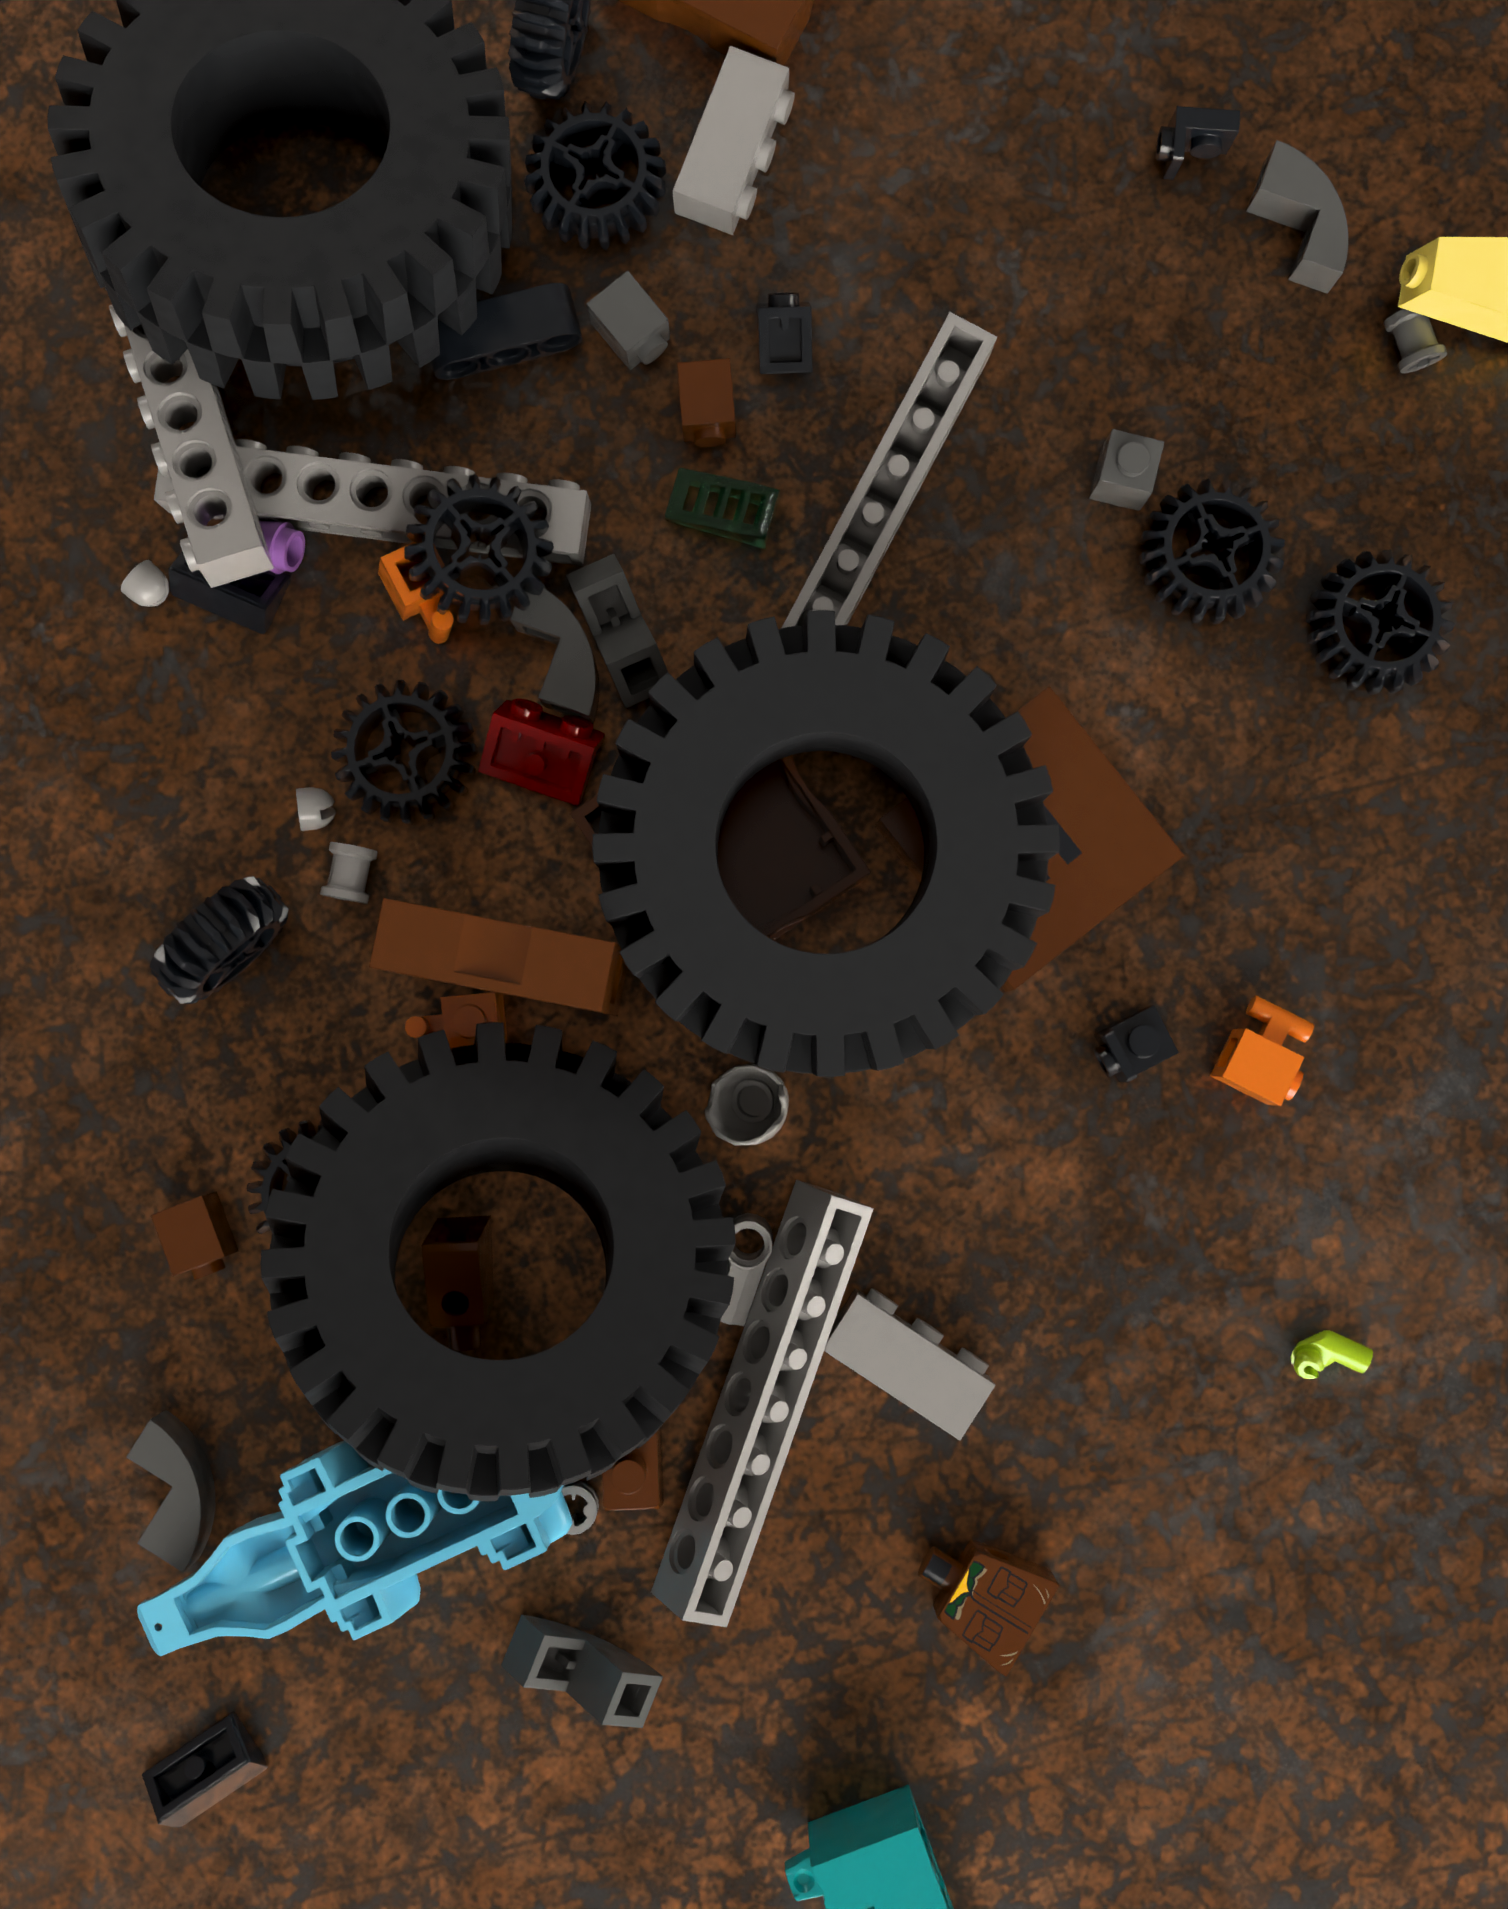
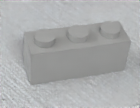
[673,46,795,235]
[824,1288,996,1440]

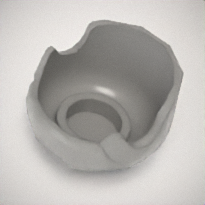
[704,1063,789,1146]

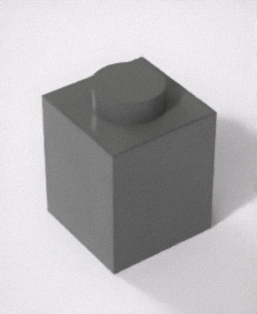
[586,271,670,370]
[1089,429,1164,511]

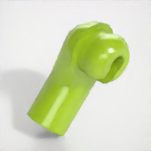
[1290,1330,1373,1379]

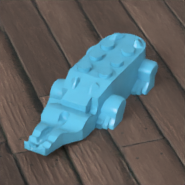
[137,1441,572,1656]

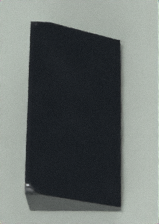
[168,552,291,634]
[142,1713,268,1828]

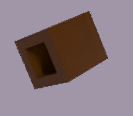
[677,358,736,447]
[151,1192,239,1280]

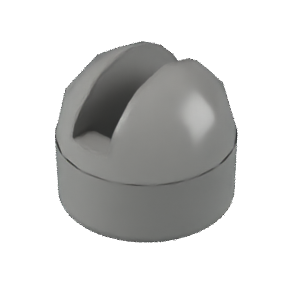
[120,560,169,607]
[296,787,336,831]

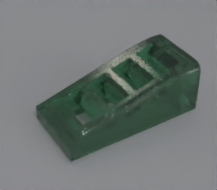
[664,467,780,549]

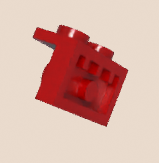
[478,698,605,806]

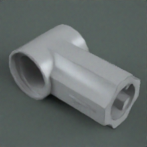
[720,1213,773,1326]

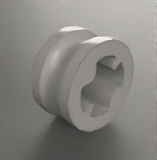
[562,1480,599,1535]

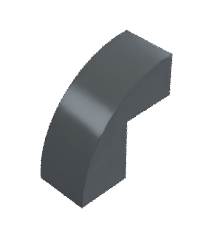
[1246,140,1348,294]
[566,554,668,708]
[510,589,600,724]
[126,1410,216,1573]
[501,1615,663,1728]

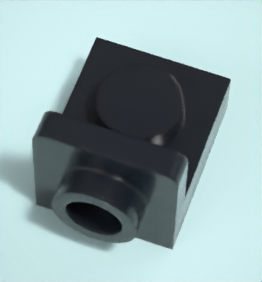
[1156,106,1240,180]
[757,292,813,374]
[1094,1005,1179,1083]

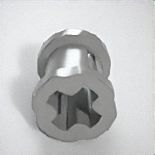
[320,842,378,904]

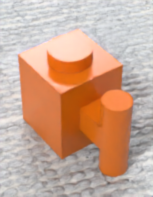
[378,542,454,644]
[405,992,508,1049]
[1210,995,1314,1106]

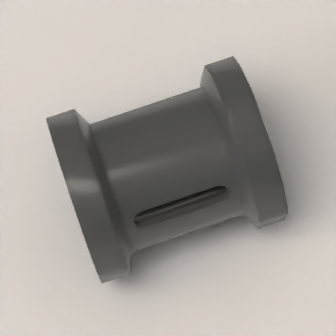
[1384,309,1448,373]

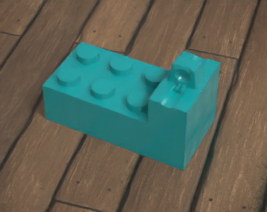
[785,1785,954,1909]

